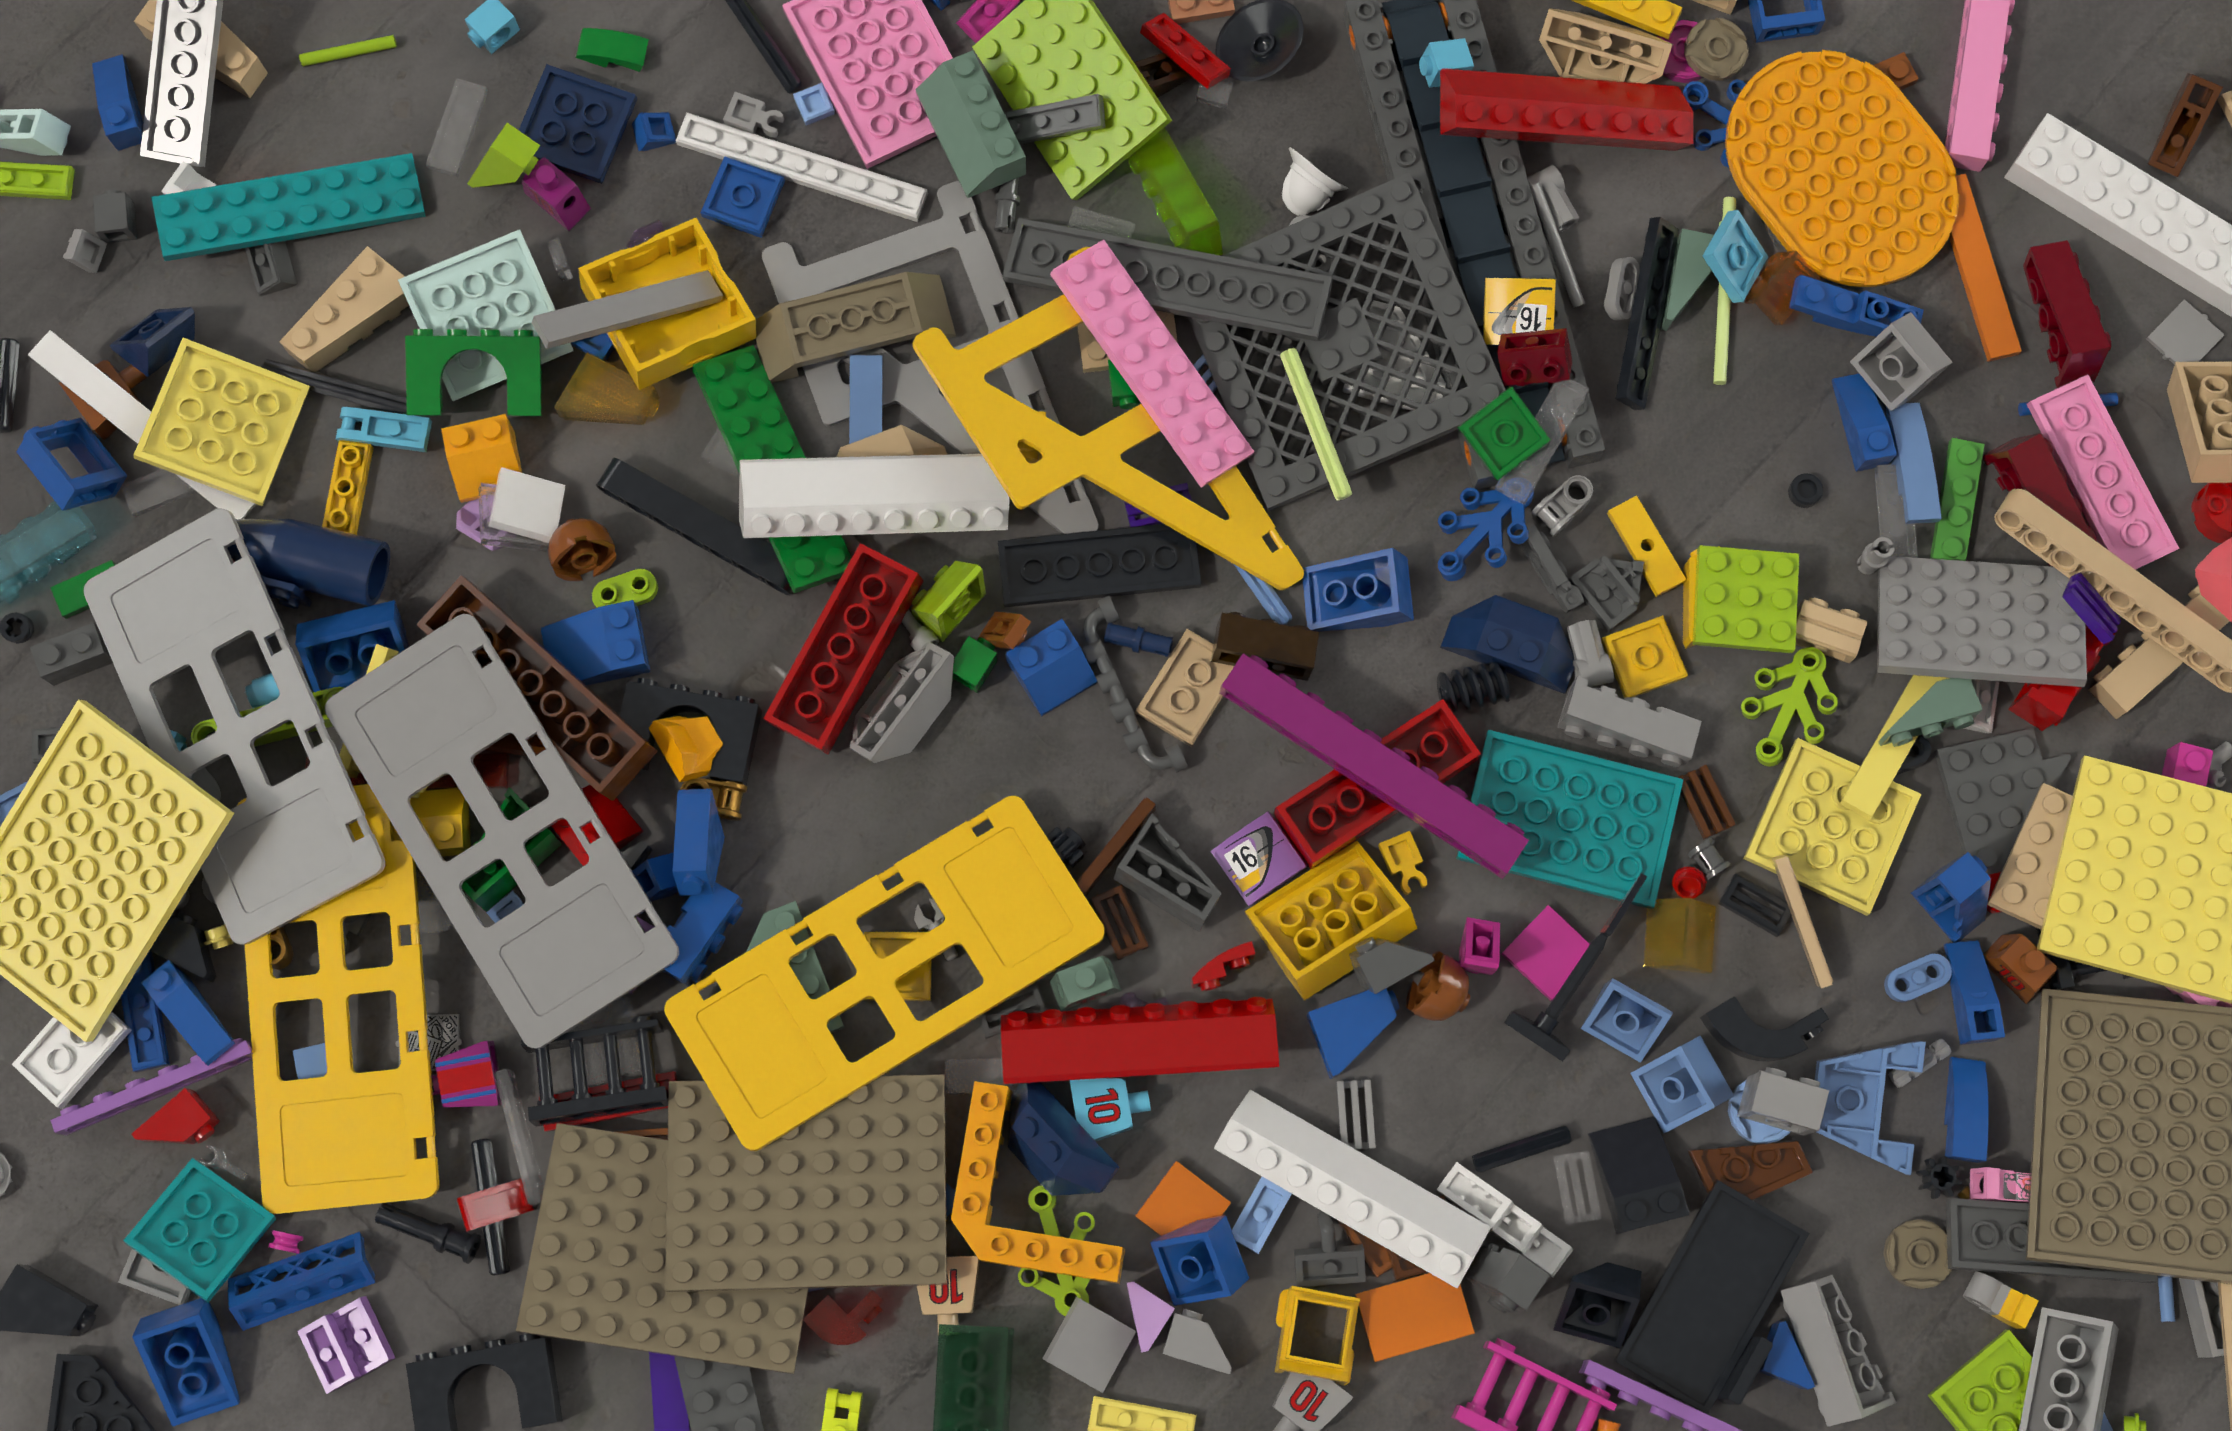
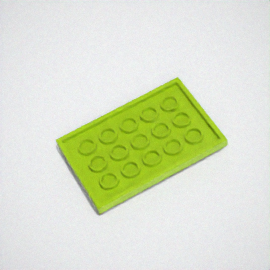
[972,0,1173,200]

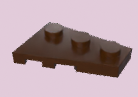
[1688,1141,1813,1200]

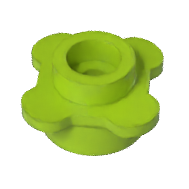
[2124,1413,2147,1431]

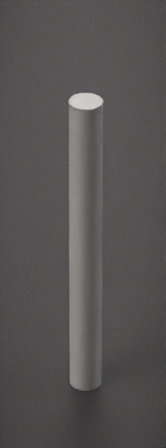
[1530,182,1585,308]

